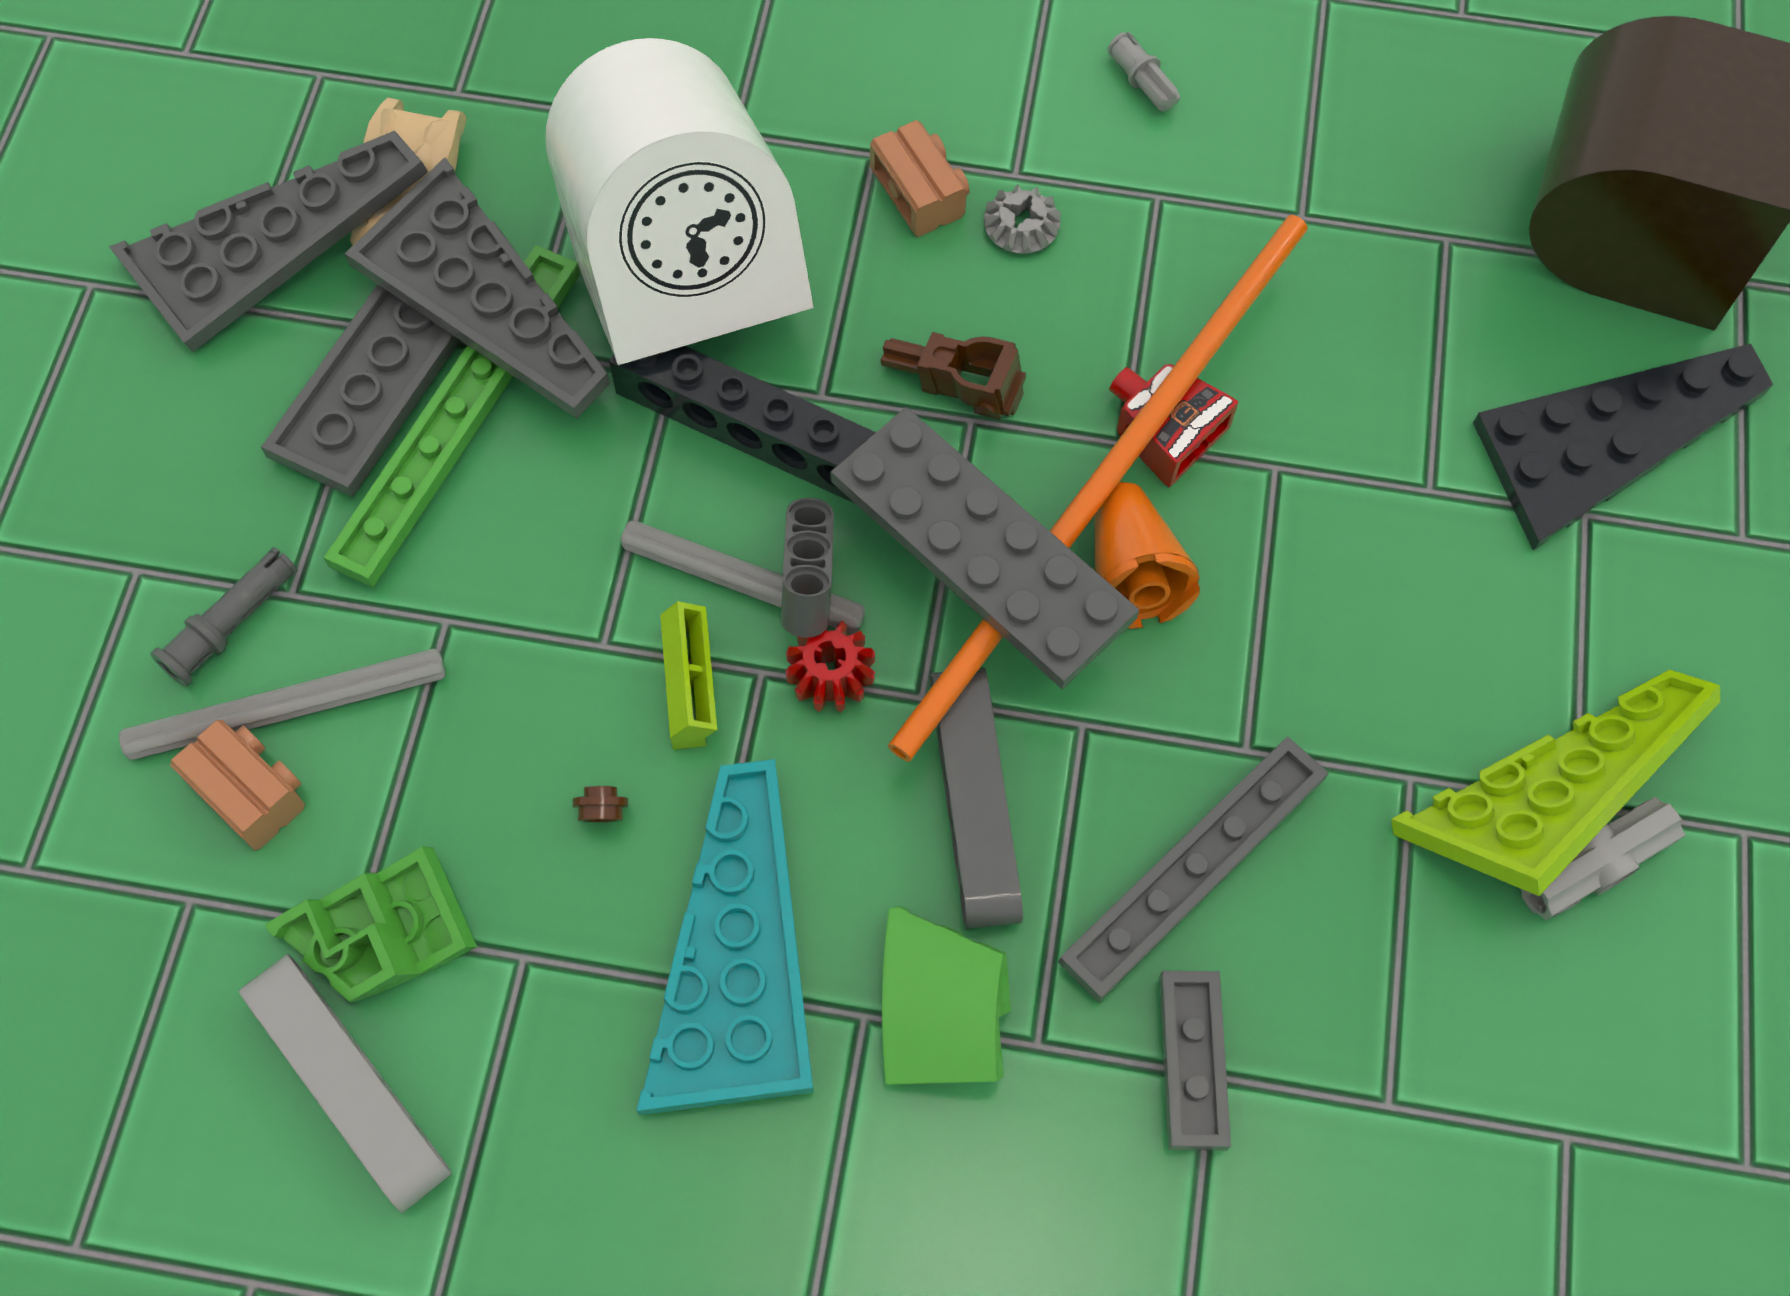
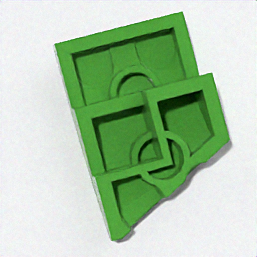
[265,846,477,1002]
[882,906,1011,1085]

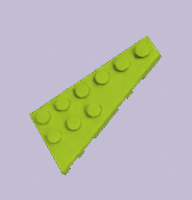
[1391,669,1721,896]

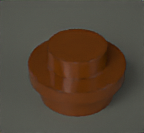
[572,786,628,822]

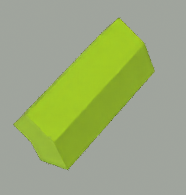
[660,601,717,750]

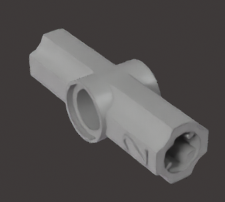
[1521,796,1685,921]

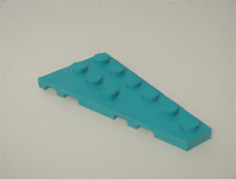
[636,759,814,1115]

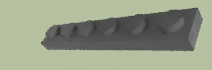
[1058,736,1329,1003]

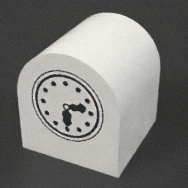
[545,38,814,365]

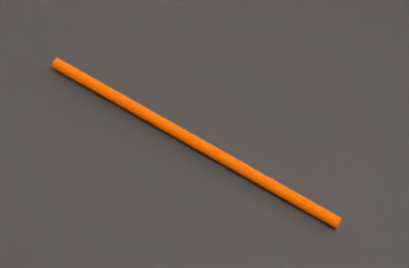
[888,215,1308,762]

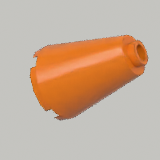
[1094,482,1200,629]

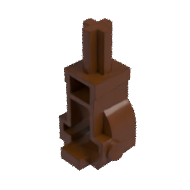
[880,332,1026,420]

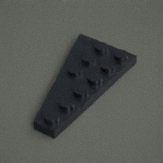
[1473,344,1773,551]

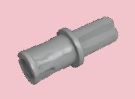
[1108,31,1180,112]

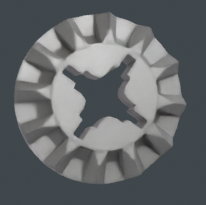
[984,184,1061,253]

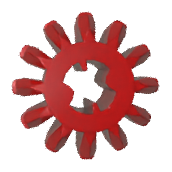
[785,620,875,713]

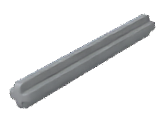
[621,520,865,634]

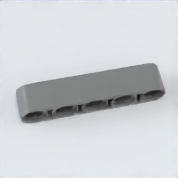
[239,953,452,1213]

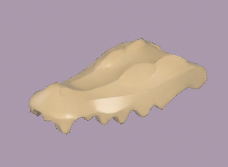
[350,97,467,246]

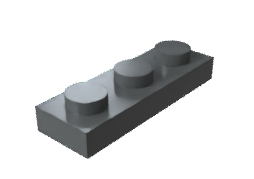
[1159,971,1231,1151]

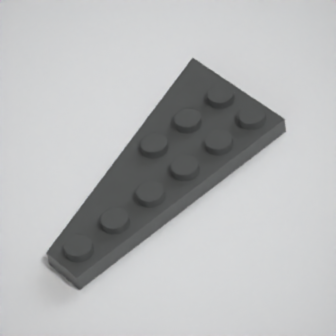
[109,131,428,352]
[345,157,610,419]

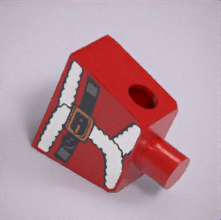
[1109,364,1239,488]

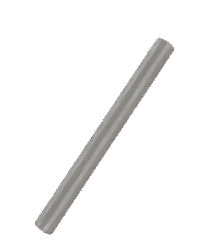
[119,649,445,760]

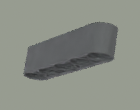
[930,667,1023,929]

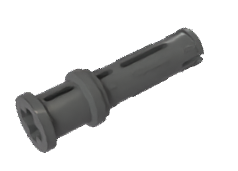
[150,547,298,687]

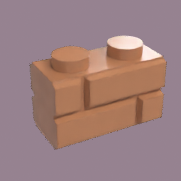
[870,120,970,237]
[170,719,306,851]

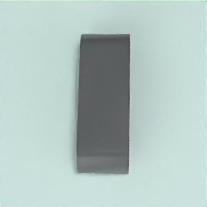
[781,497,834,638]

